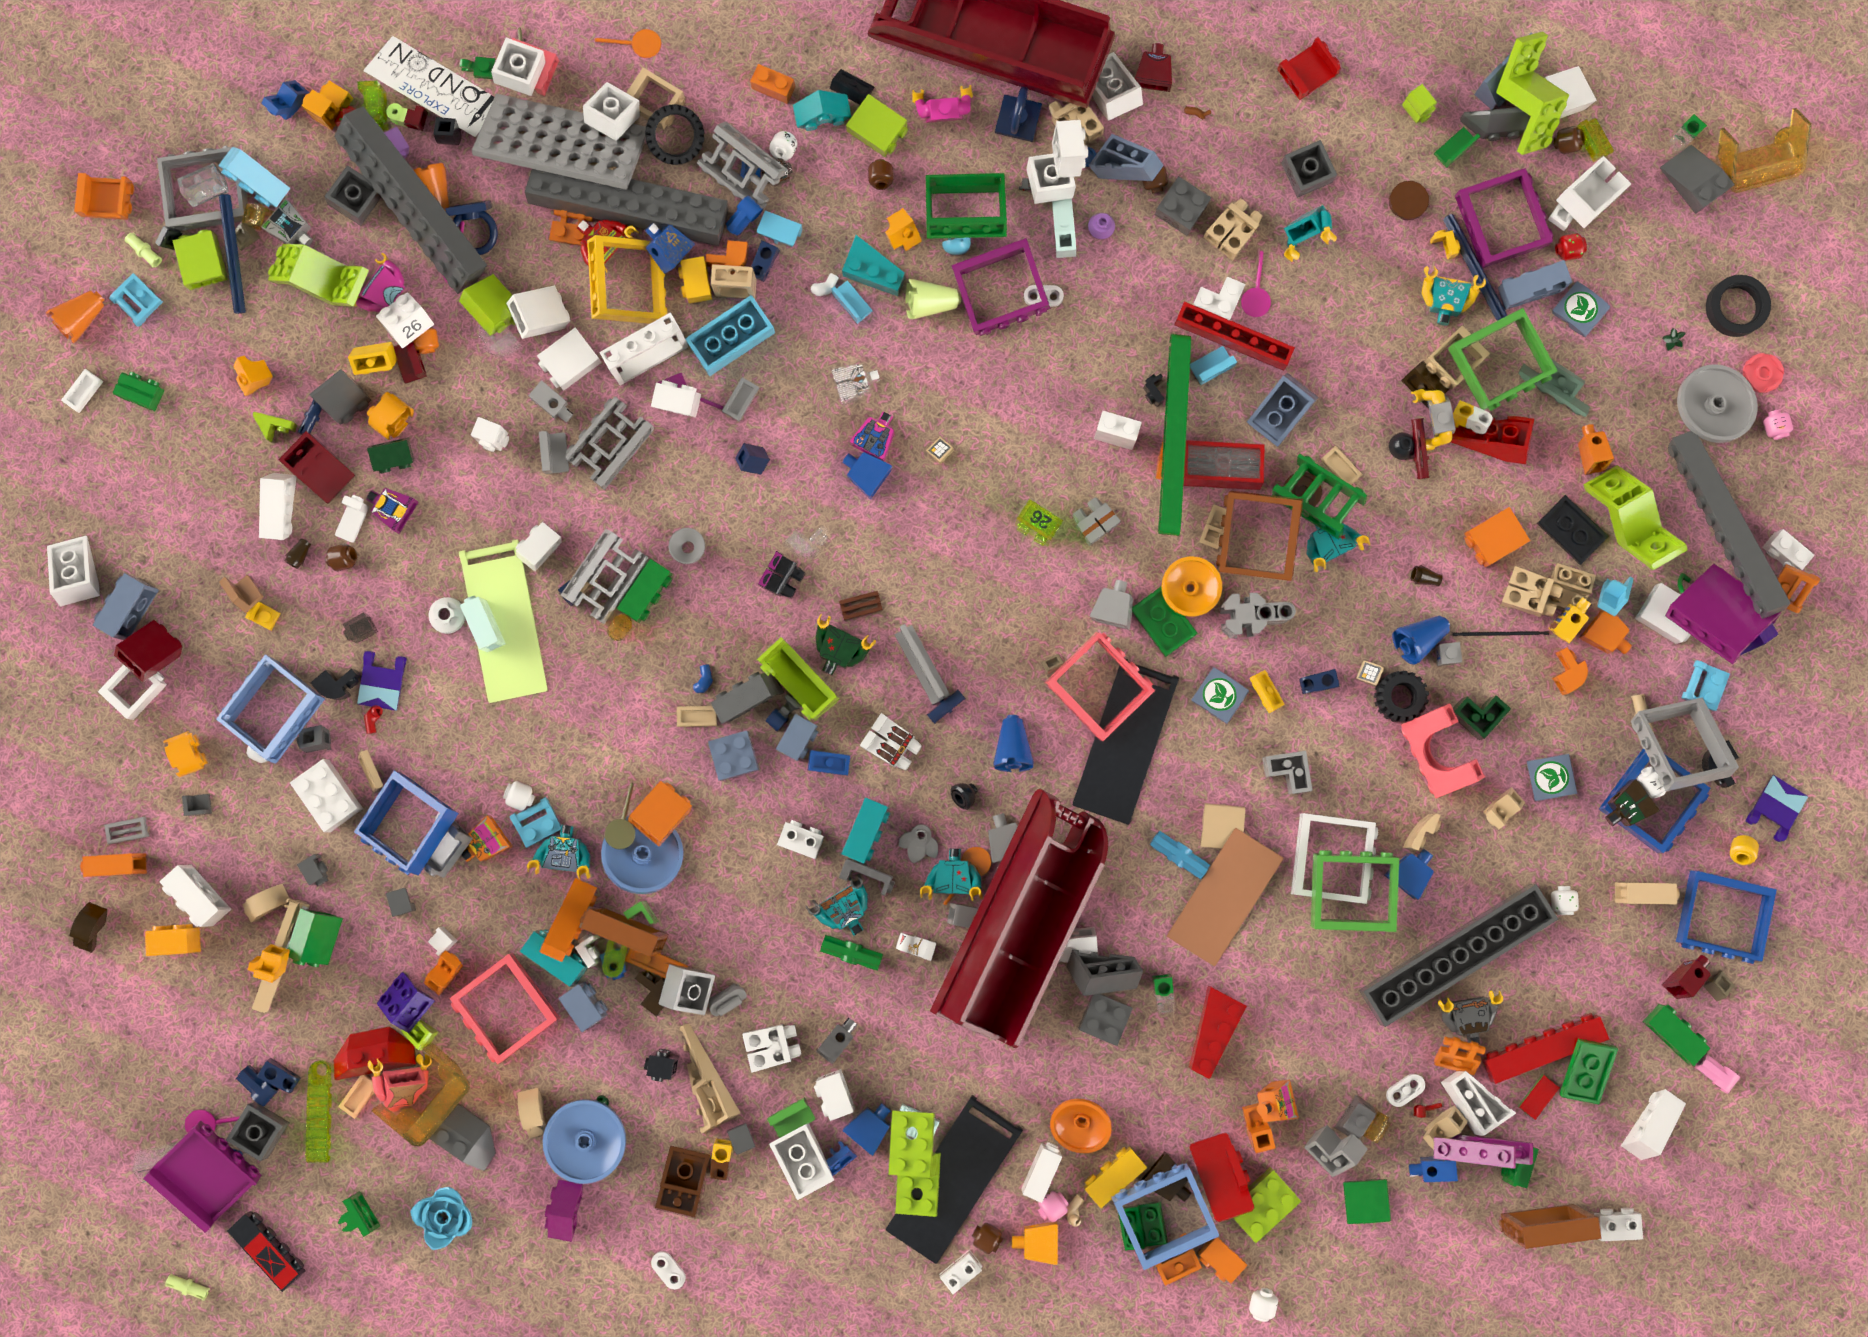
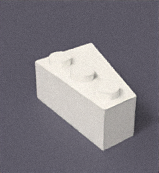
[259,473,296,540]
[1441,1071,1516,1136]
[1621,1089,1686,1160]

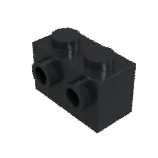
[644,1049,679,1082]

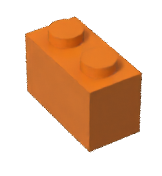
[750,64,796,104]
[1198,1237,1247,1284]

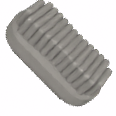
[708,983,747,1016]

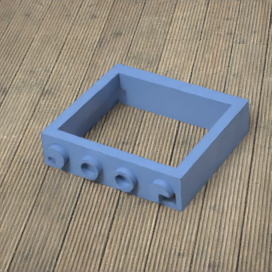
[216,654,325,764]
[1111,1163,1219,1270]

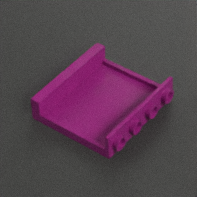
[1665,564,1782,665]
[143,1120,262,1233]

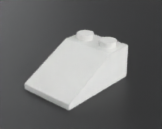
[1092,52,1143,121]
[47,536,100,606]
[769,1123,834,1200]

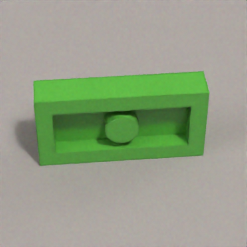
[623,901,659,924]
[767,1097,815,1138]

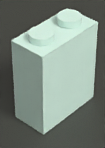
[460,596,506,652]

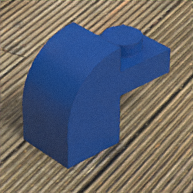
[261,80,310,120]

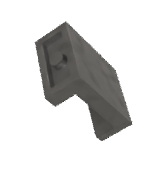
[412,813,473,878]
[839,859,895,896]

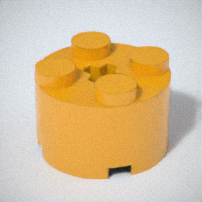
[367,392,414,440]
[163,731,208,778]

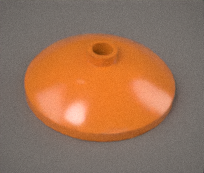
[1050,1099,1112,1153]

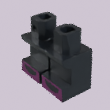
[758,551,806,599]

